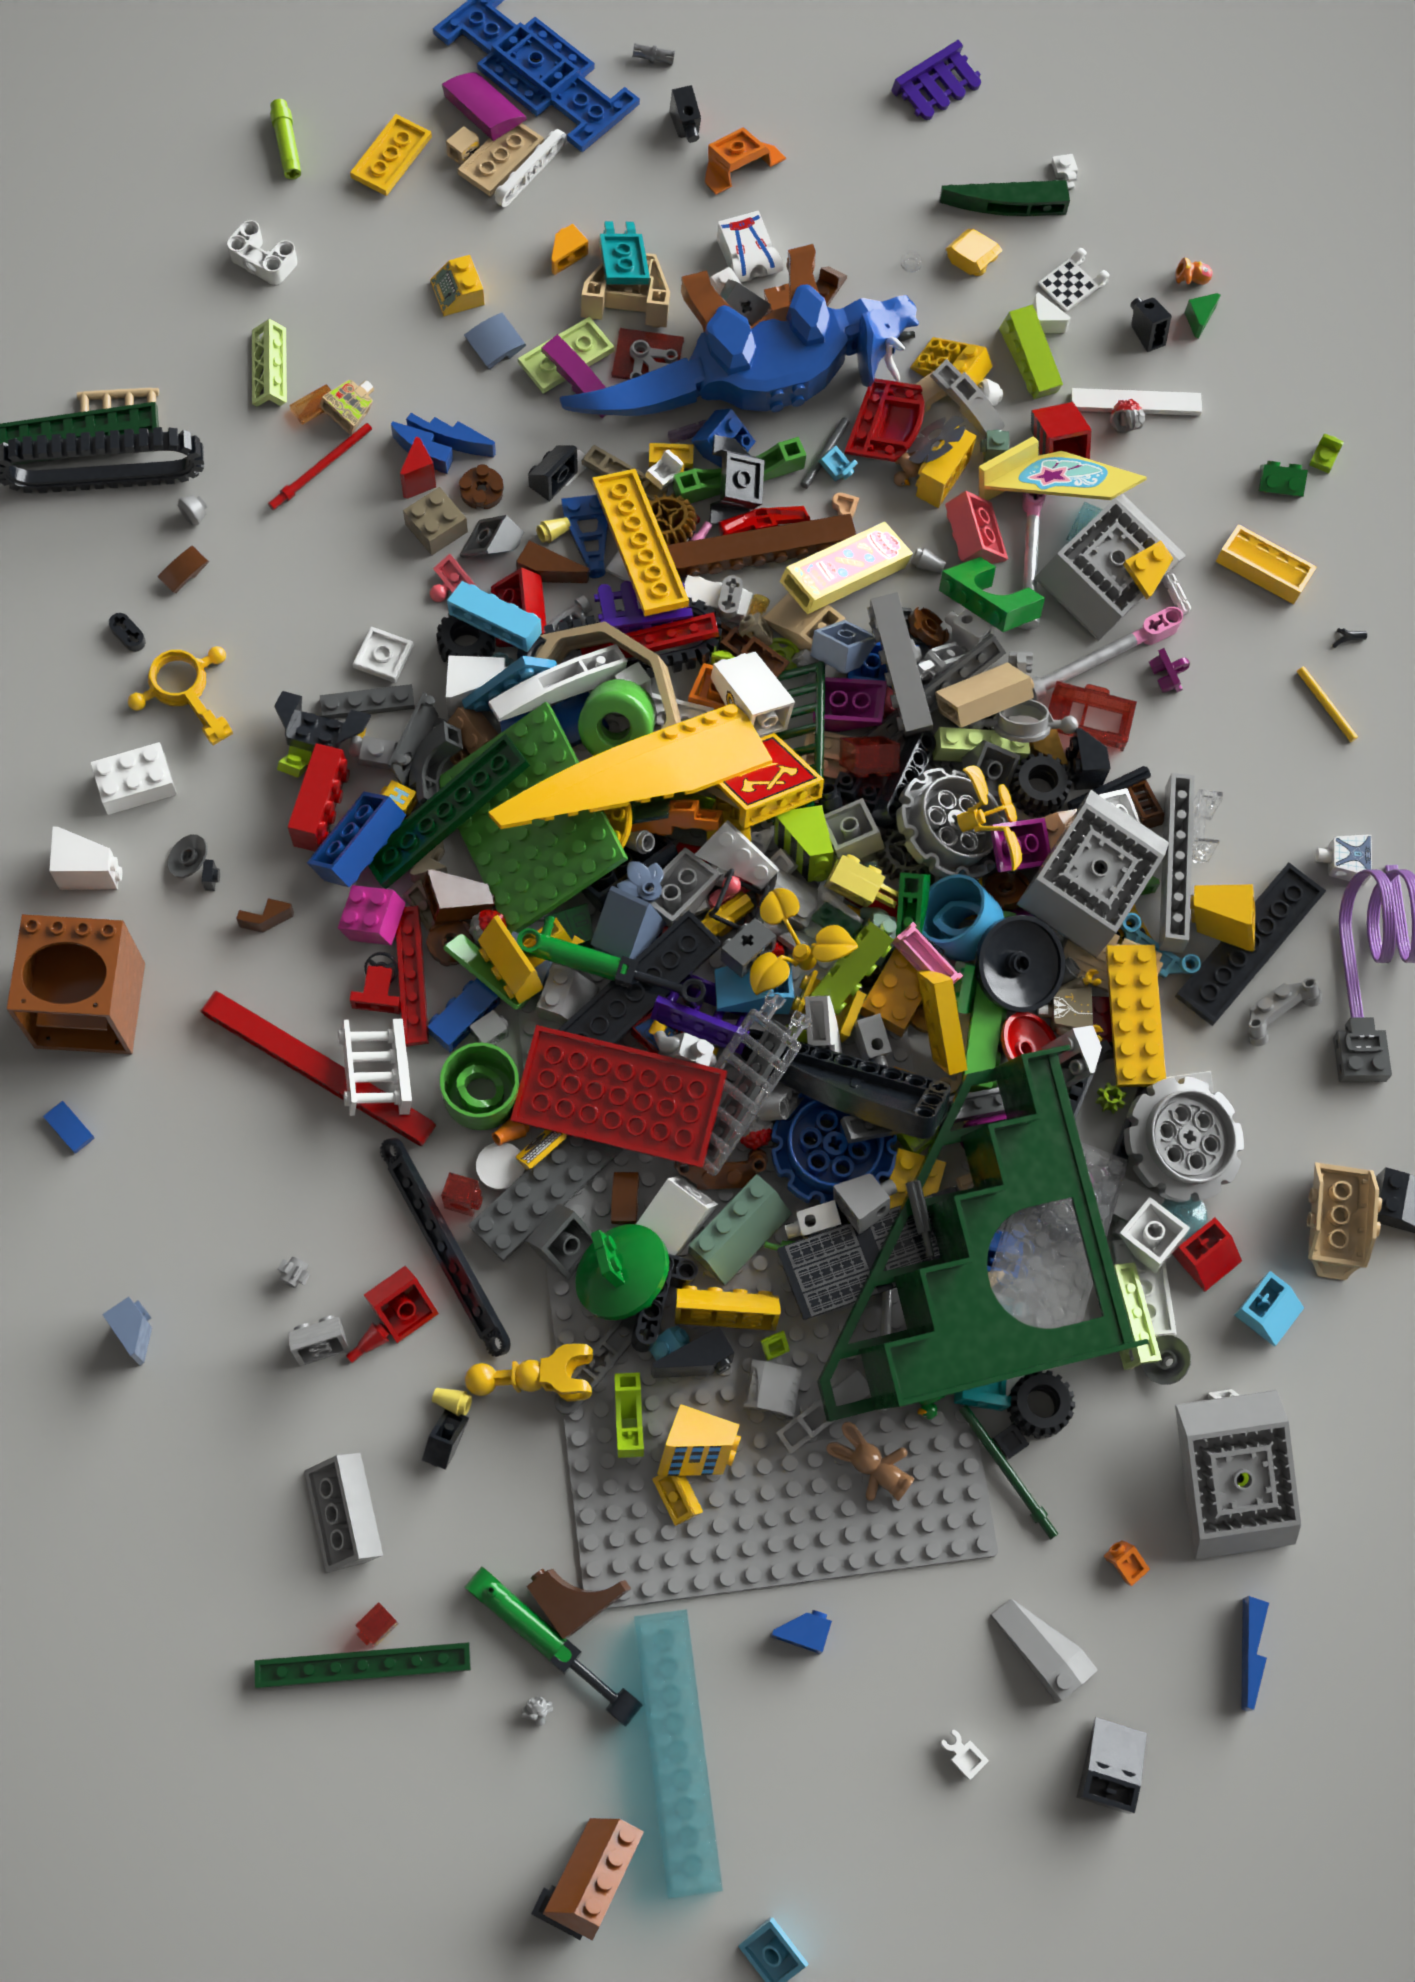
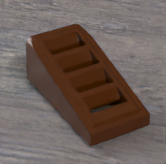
[1127,780,1165,829]

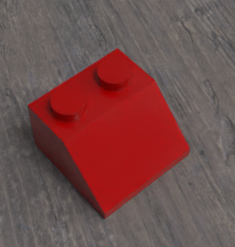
[364,1265,439,1343]

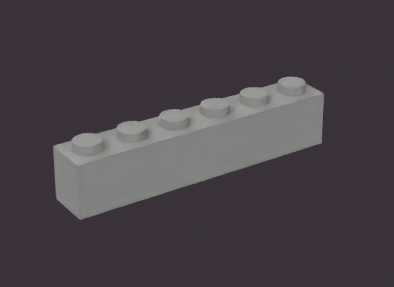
[867,592,933,737]

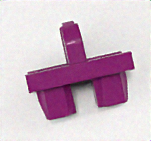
[1149,648,1190,693]

